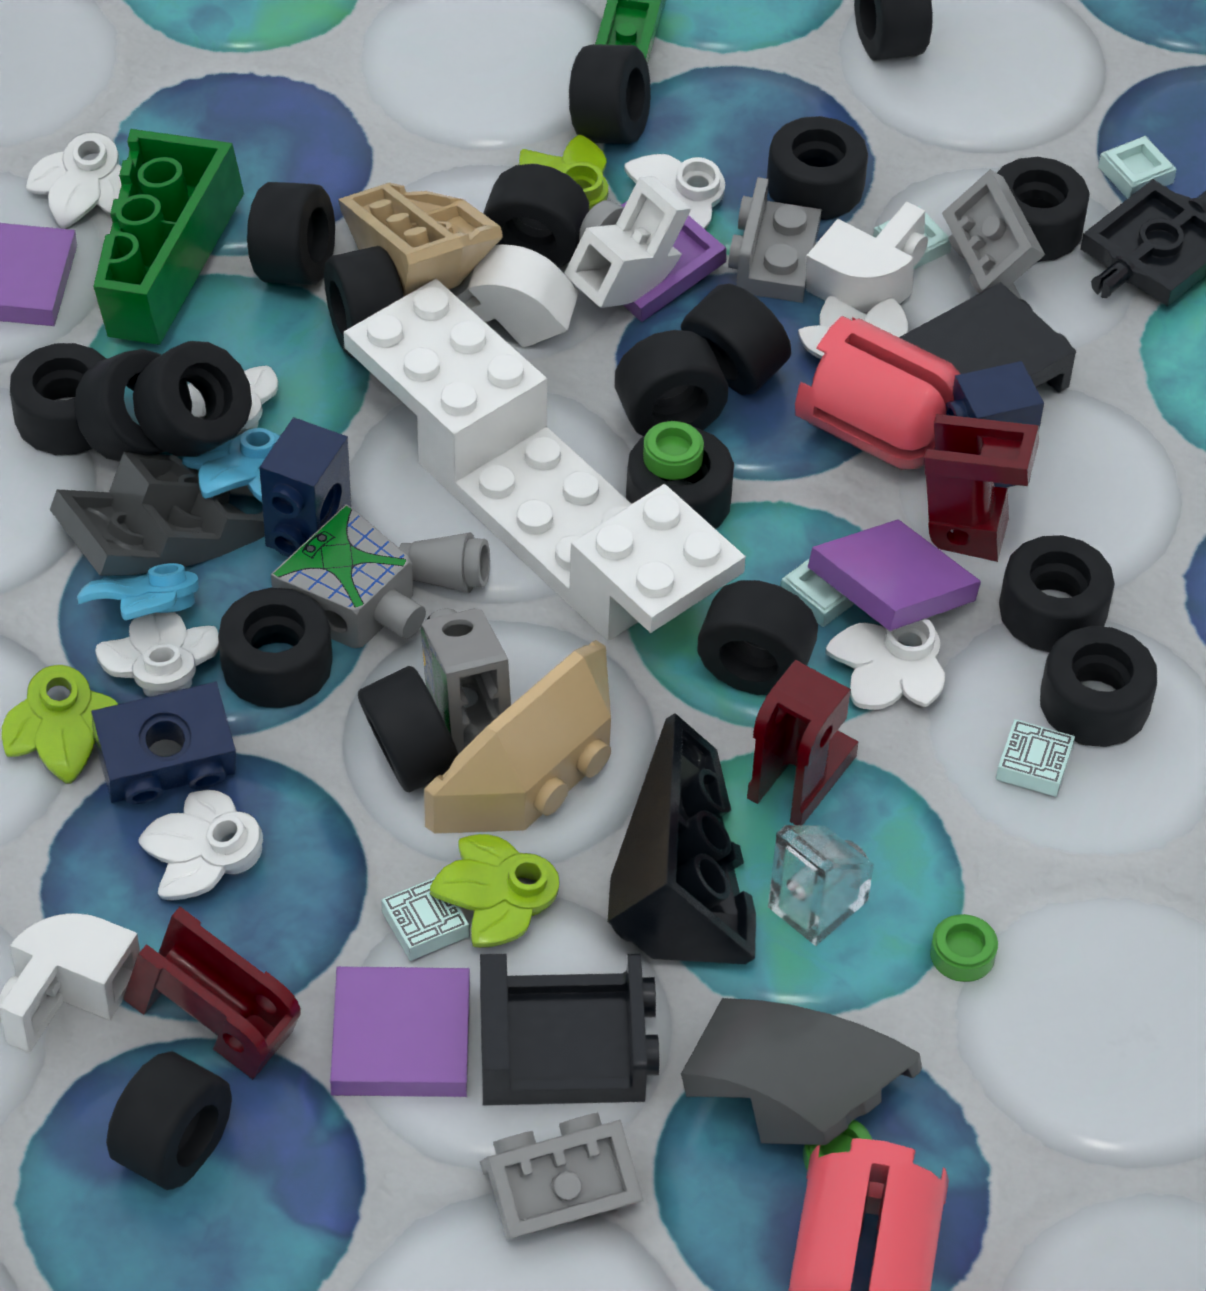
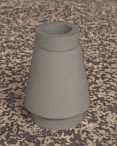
[399,532,490,593]

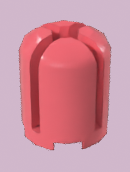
[795,316,961,470]
[789,1138,949,1291]

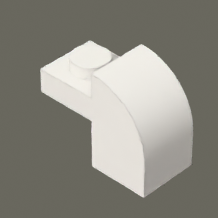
[564,176,691,308]
[806,201,928,313]
[449,245,579,348]
[0,914,140,1053]

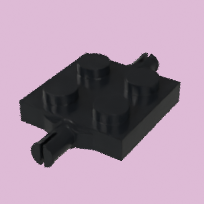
[1080,179,1206,307]

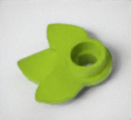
[519,135,609,211]
[2,665,118,784]
[430,834,560,948]

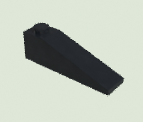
[607,713,756,964]

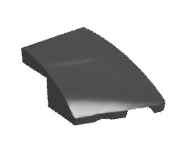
[50,452,265,576]
[681,998,922,1145]

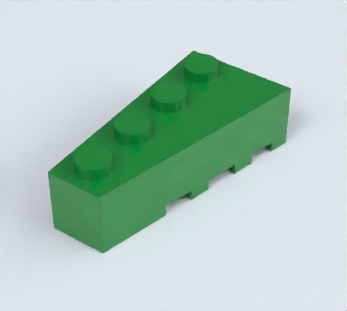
[93,129,244,345]

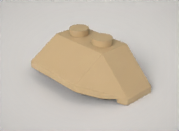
[338,182,503,296]
[424,640,611,834]

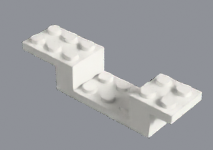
[343,279,746,642]

